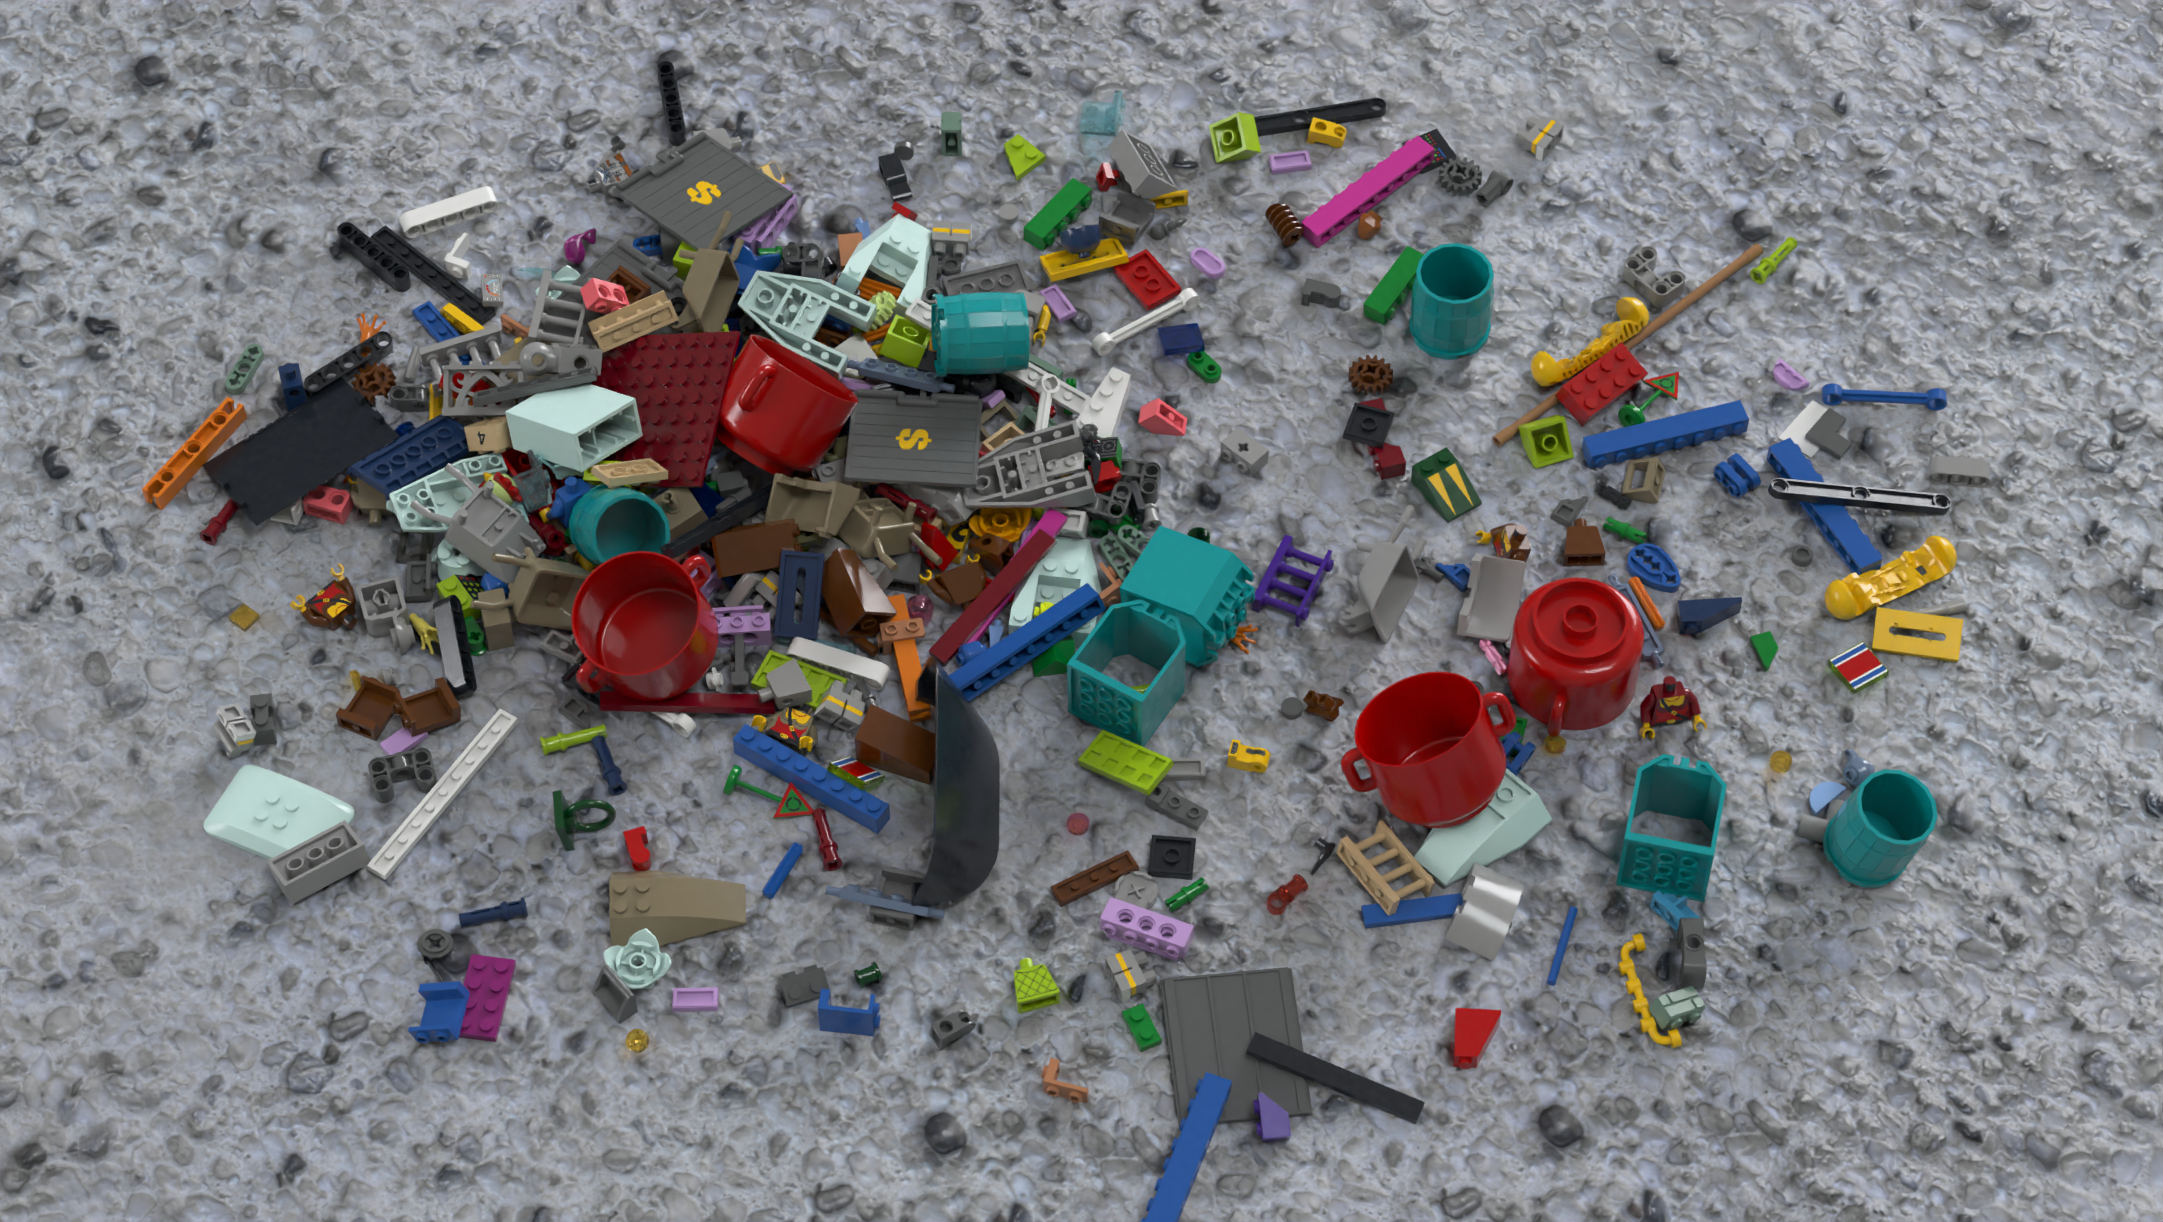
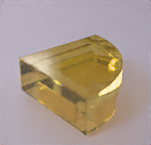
[348,669,361,692]

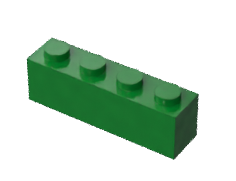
[1024,178,1093,251]
[1363,246,1424,325]

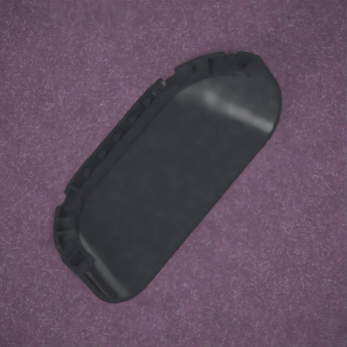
[911,657,1000,907]

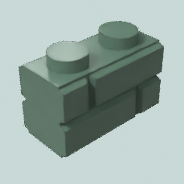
[941,112,962,156]
[1649,986,1705,1029]

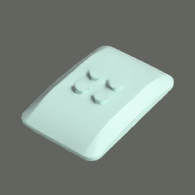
[204,765,355,860]

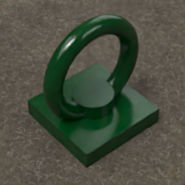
[553,790,616,851]

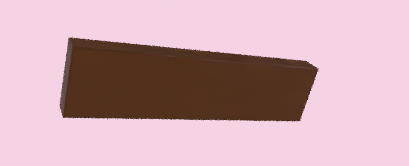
[1050,850,1139,907]

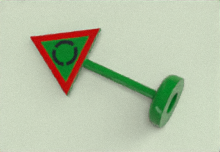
[1618,372,1679,427]
[723,765,813,819]

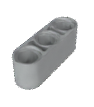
[1929,456,1990,488]

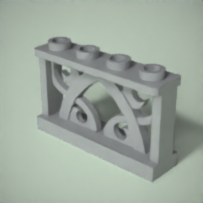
[442,361,527,417]

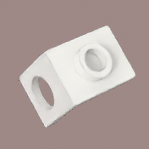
[270,497,304,525]

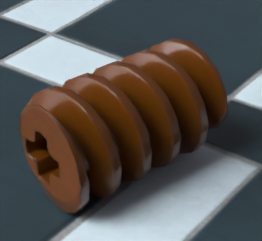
[1265,203,1305,246]

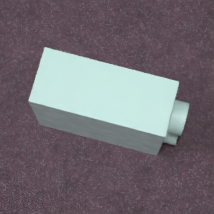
[505,383,643,472]

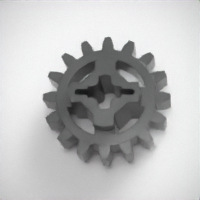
[1439,157,1482,196]

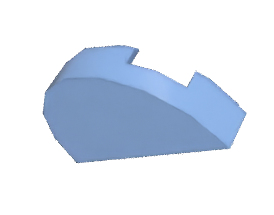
[1809,781,1846,817]

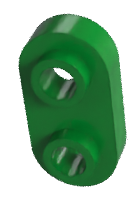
[1188,350,1222,384]

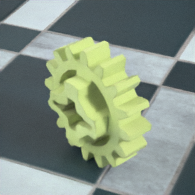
[868,290,897,331]

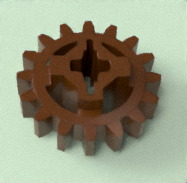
[1348,355,1393,396]
[351,362,397,405]

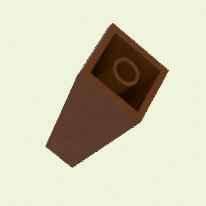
[711,518,803,578]
[822,548,897,638]
[855,704,935,785]

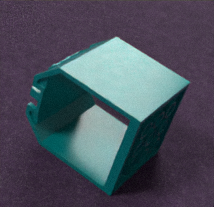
[1120,525,1255,667]
[1067,599,1186,747]
[1616,754,1727,902]

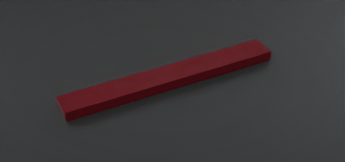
[929,529,1057,666]
[600,691,775,714]

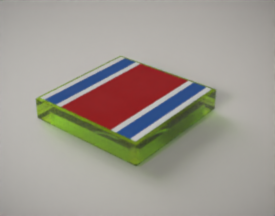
[1828,641,1889,695]
[827,756,885,790]

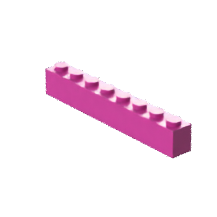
[1301,135,1434,248]

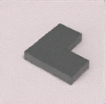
[1805,408,1852,460]

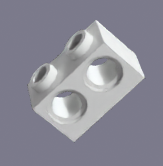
[1042,507,1089,539]

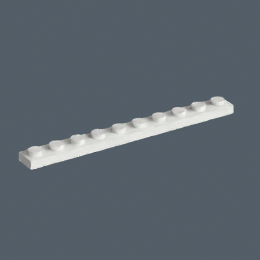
[905,298,1091,416]
[367,709,518,880]

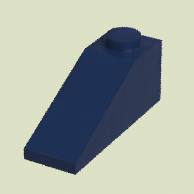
[1676,597,1742,634]

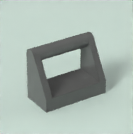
[592,964,638,1024]

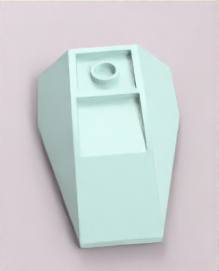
[389,453,529,533]
[1414,768,1552,887]

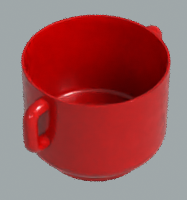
[715,335,859,478]
[571,551,718,701]
[1507,578,1644,737]
[1341,672,1516,828]

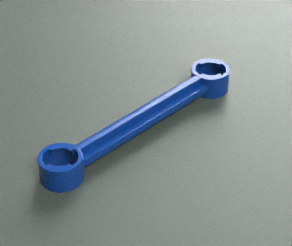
[1821,383,1947,411]

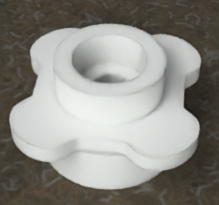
[706,667,724,692]

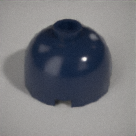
[1060,224,1101,258]

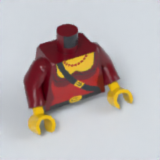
[1639,676,1707,739]

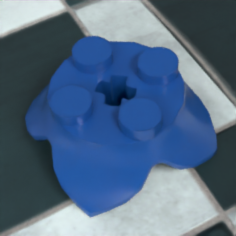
[727,244,781,272]

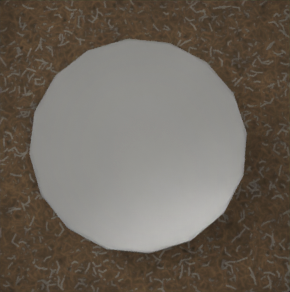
[1114,871,1158,910]

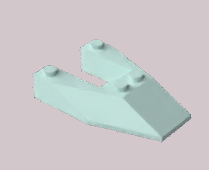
[835,213,933,318]
[737,270,877,381]
[1008,536,1102,647]

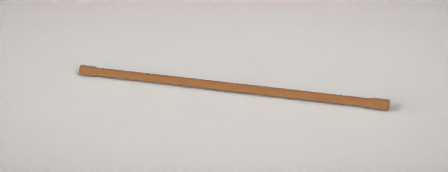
[1492,244,1763,447]

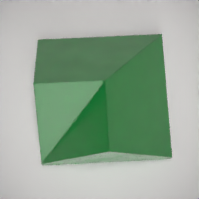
[1032,634,1075,677]

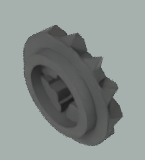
[417,929,453,960]

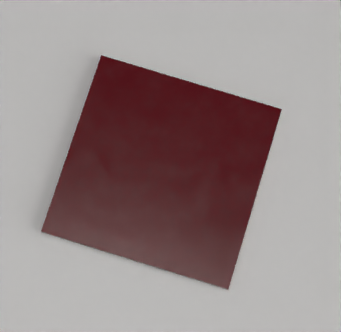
[567,331,741,489]

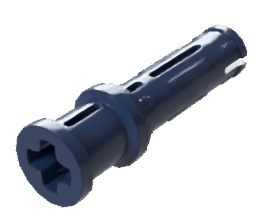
[591,735,627,796]
[459,897,528,928]

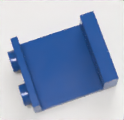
[408,981,470,1044]
[818,989,881,1036]

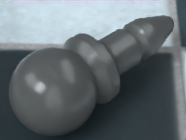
[1150,218,1187,240]

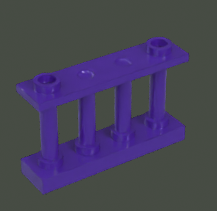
[1252,534,1334,627]

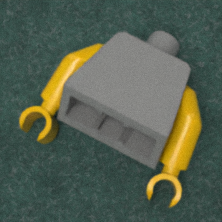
[1015,289,1051,347]

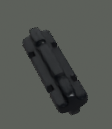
[1593,480,1632,510]

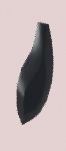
[1082,446,1101,485]
[1311,837,1335,875]

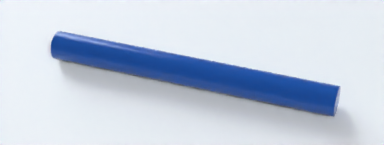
[1547,906,1578,986]

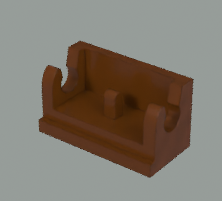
[607,265,651,304]

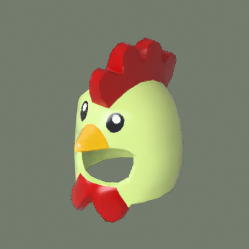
[478,472,523,506]

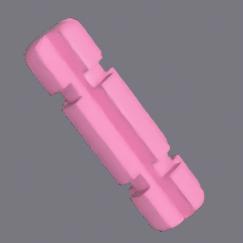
[1479,639,1508,675]

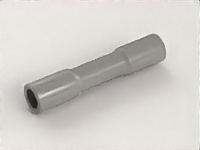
[1906,599,1966,616]

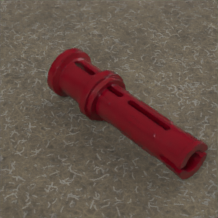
[876,483,938,524]
[199,499,238,545]
[526,512,565,549]
[812,808,843,871]

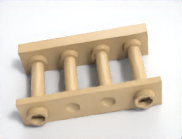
[588,290,679,353]
[1336,820,1435,916]

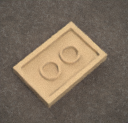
[591,458,668,489]

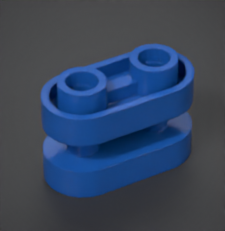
[1714,453,1761,498]
[1502,731,1537,776]

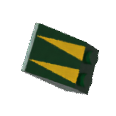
[1411,447,1482,523]

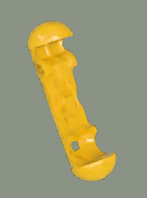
[1530,297,1649,387]
[1824,536,1957,620]

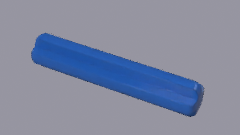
[762,842,803,899]

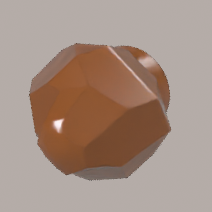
[1357,210,1383,240]

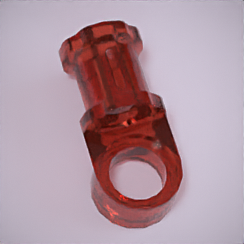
[1267,874,1308,915]

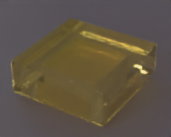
[229,603,260,632]

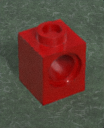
[1088,460,1121,493]

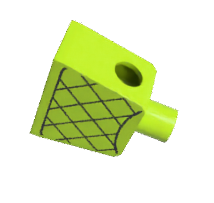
[1014,958,1060,1014]

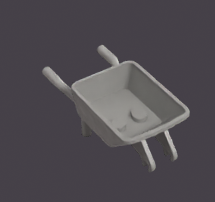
[410,463,546,585]
[1342,505,1427,643]

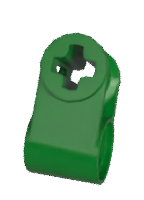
[464,615,487,656]

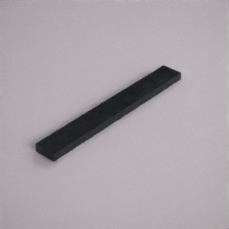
[370,225,496,326]
[1246,1032,1425,1124]

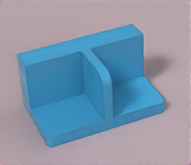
[1650,890,1700,931]

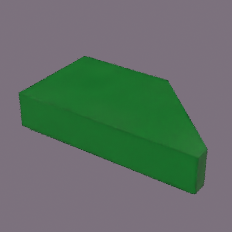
[1749,631,1779,672]

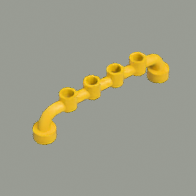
[1618,933,1682,1048]

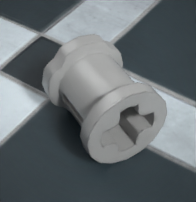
[1143,503,1162,531]

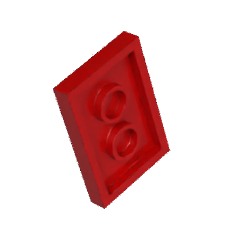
[1113,249,1181,311]

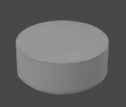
[999,204,1019,224]

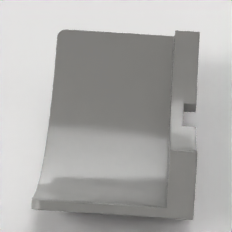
[889,483,976,527]
[1457,553,1526,642]
[1445,862,1523,960]

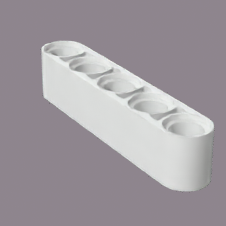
[399,186,499,238]
[785,637,891,691]

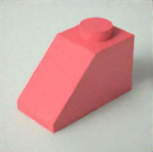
[1138,398,1187,436]

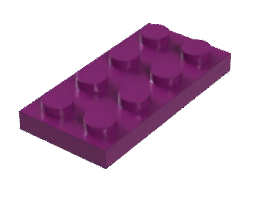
[459,954,516,1042]

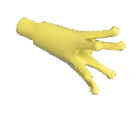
[409,613,439,655]

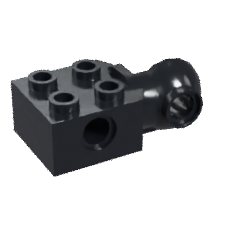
[917,350,998,396]

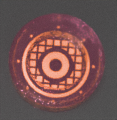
[1067,813,1089,835]

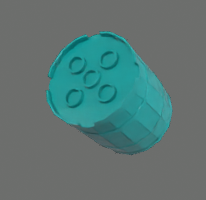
[1409,243,1494,360]
[931,292,1030,377]
[569,484,670,566]
[1823,769,1938,888]

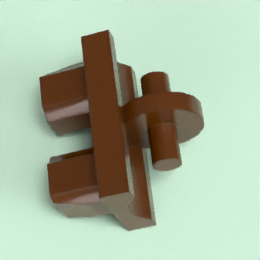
[1303,690,1344,722]

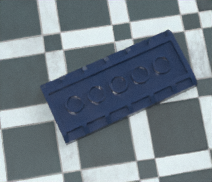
[347,414,472,501]

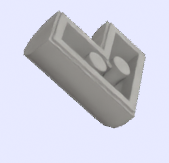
[723,569,769,607]
[540,629,585,664]
[1797,799,1845,843]

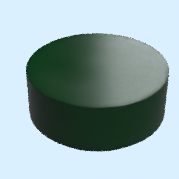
[1087,520,1109,538]

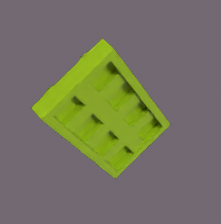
[751,650,848,712]
[1078,730,1174,796]

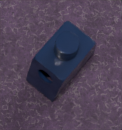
[278,363,307,412]

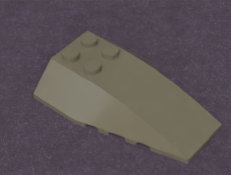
[609,870,746,948]

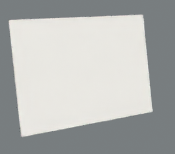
[1778,400,1828,457]

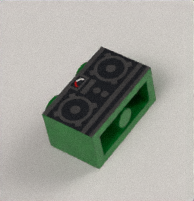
[1076,437,1123,470]

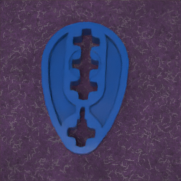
[1627,543,1681,593]

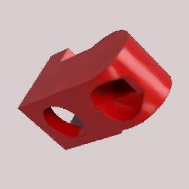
[623,826,651,871]

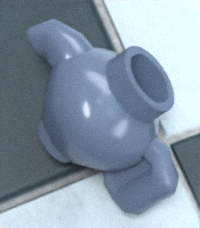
[1843,749,1874,788]

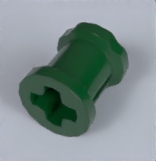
[854,962,883,989]

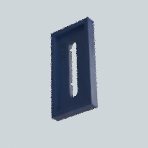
[774,550,825,640]

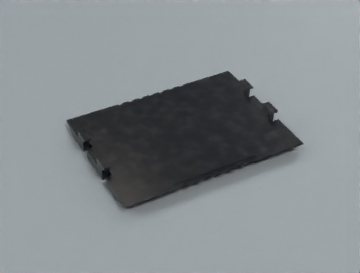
[202,378,400,526]

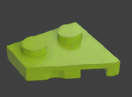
[1004,134,1046,181]

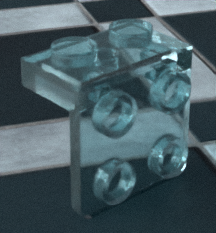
[1080,90,1126,136]
[512,450,554,513]

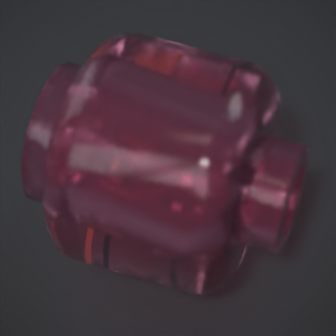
[907,594,934,626]

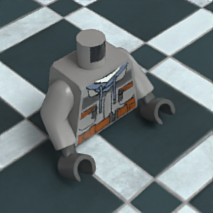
[587,135,639,198]

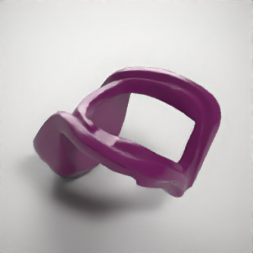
[564,228,597,264]

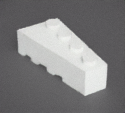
[1076,367,1131,439]

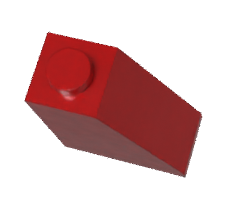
[1453,1008,1501,1069]

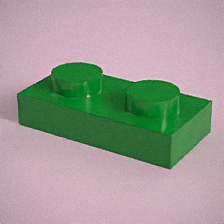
[1122,1003,1162,1052]

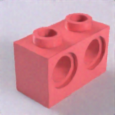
[580,278,630,314]
[302,484,354,525]

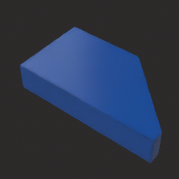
[1435,563,1470,593]

